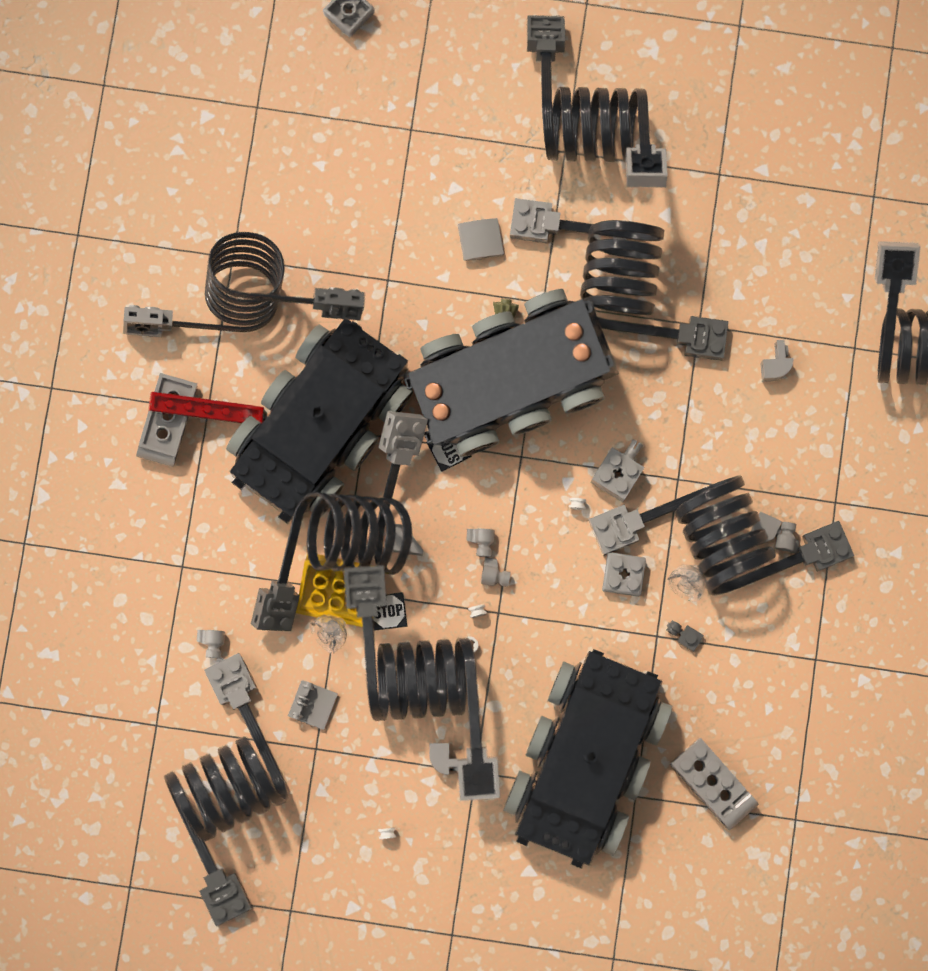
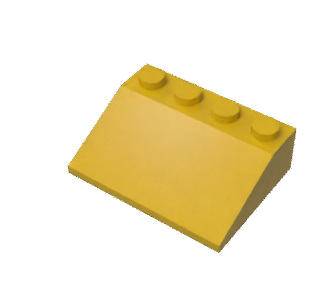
[296,554,374,627]

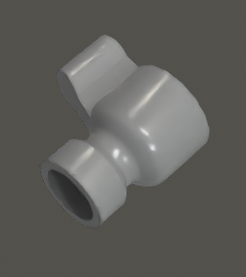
[775,522,800,554]
[466,529,495,557]
[481,557,511,587]
[197,630,225,658]

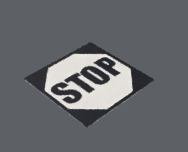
[426,442,472,472]
[373,592,407,631]

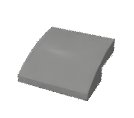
[458,218,504,261]

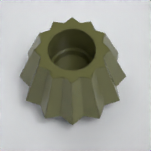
[493,298,519,318]

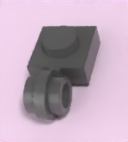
[666,620,704,652]

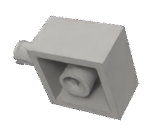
[591,439,645,503]

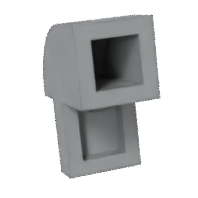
[760,340,793,382]
[429,743,458,775]

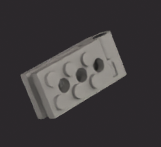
[136,373,198,467]
[670,738,759,831]

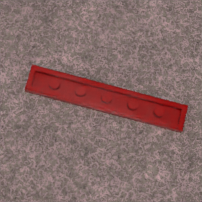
[148,392,264,424]

